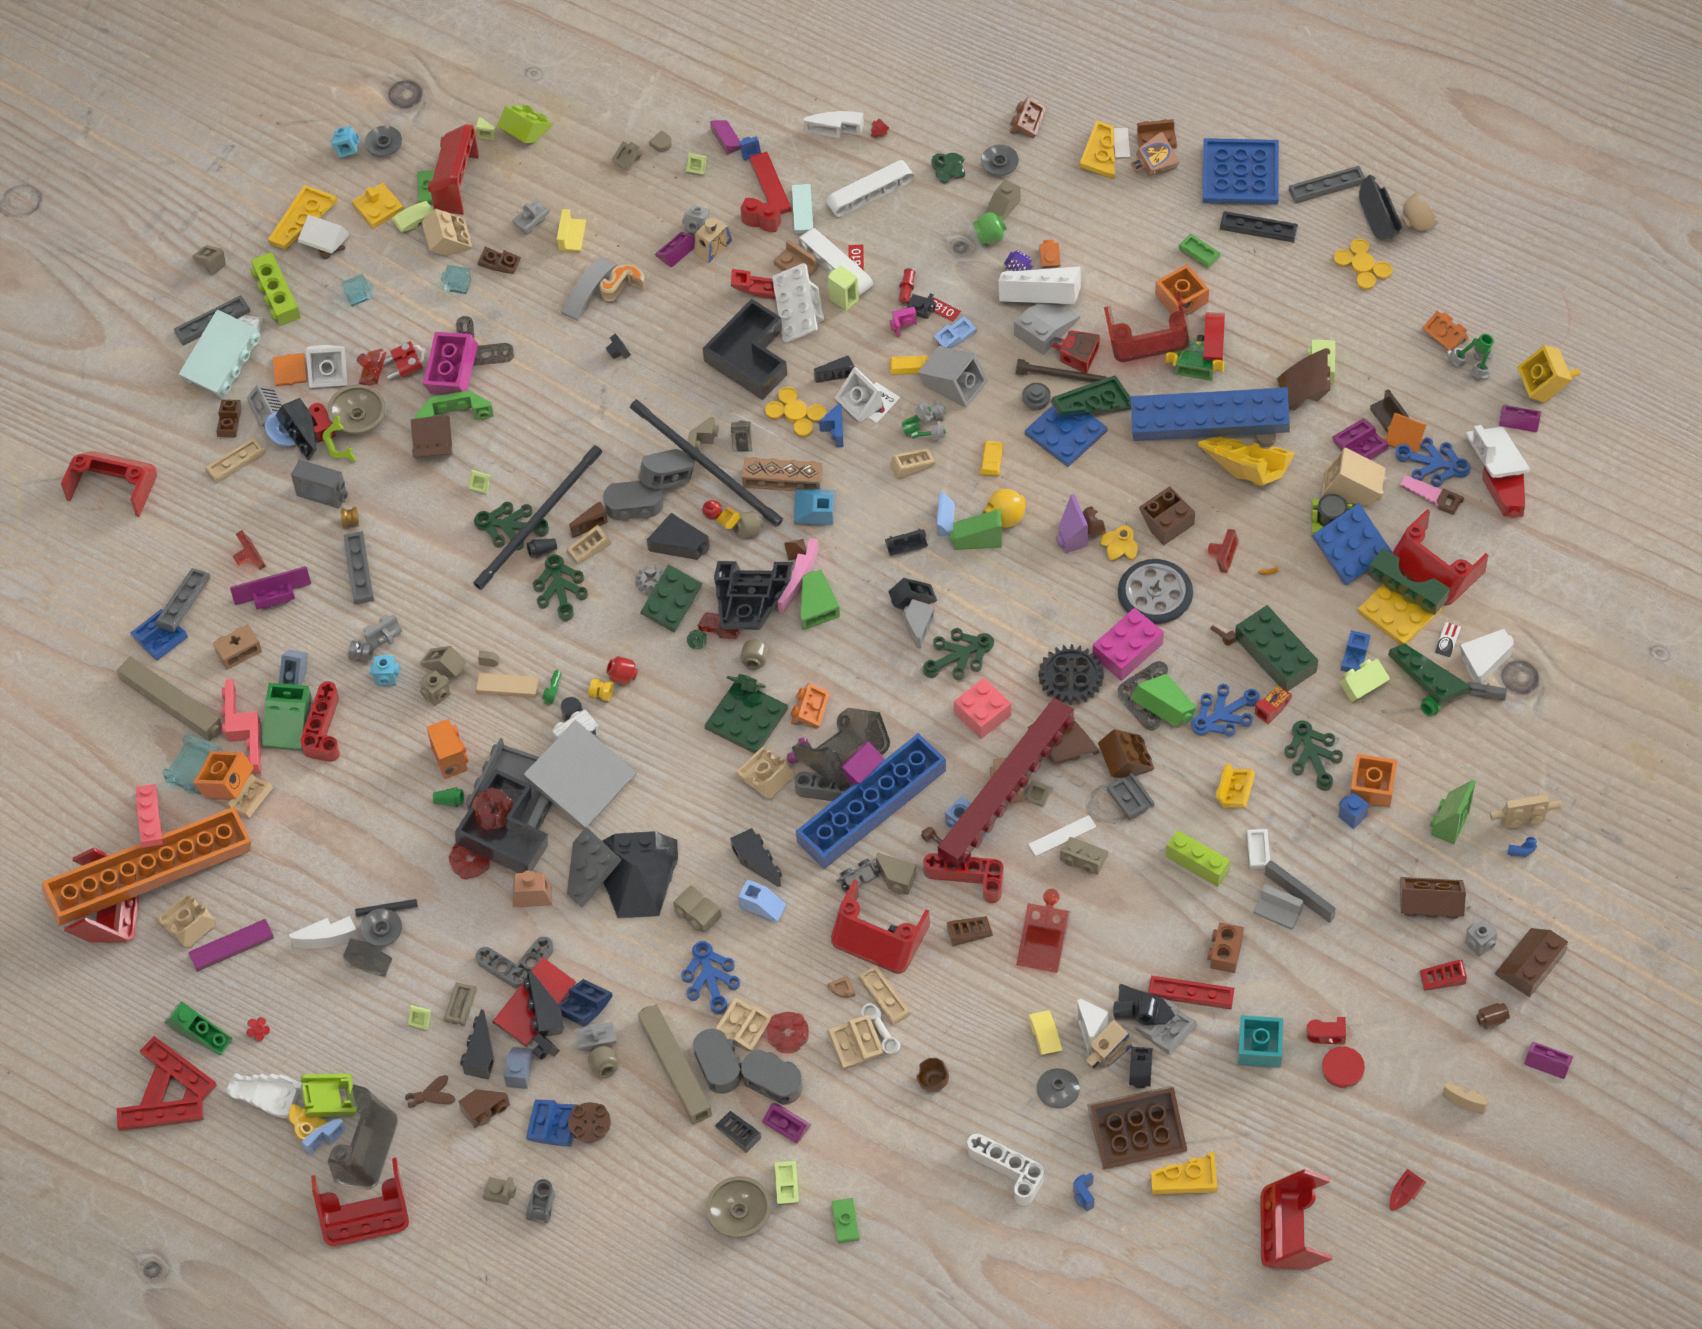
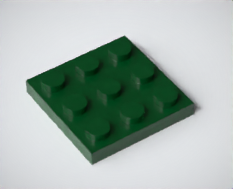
[705,682,788,754]

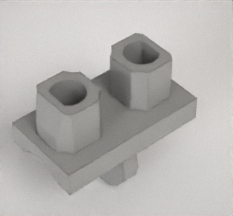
[512,200,550,235]
[363,614,402,650]
[575,1022,616,1051]

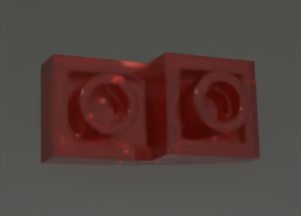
[697,612,742,639]

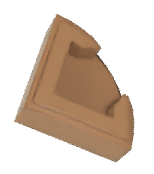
[828,976,855,998]

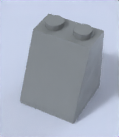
[918,346,988,408]

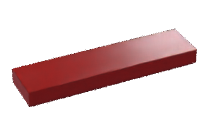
[749,151,791,214]
[1148,975,1235,1010]

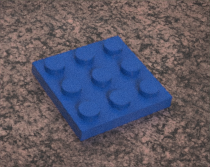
[1025,405,1107,467]
[1311,503,1392,585]

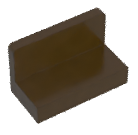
[1370,389,1409,433]

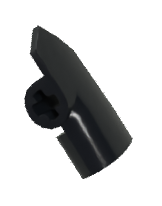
[1113,984,1175,1025]

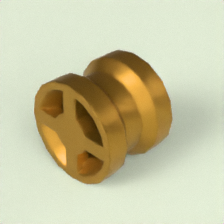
[341,507,359,528]

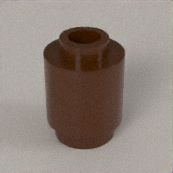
[1476,1003,1510,1029]

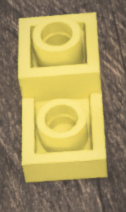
[1029,1010,1062,1055]

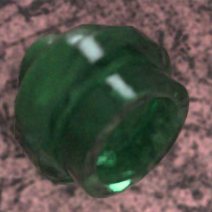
[687,630,707,649]

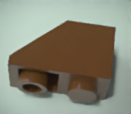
[458,1089,510,1128]

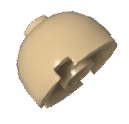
[1402,193,1438,231]

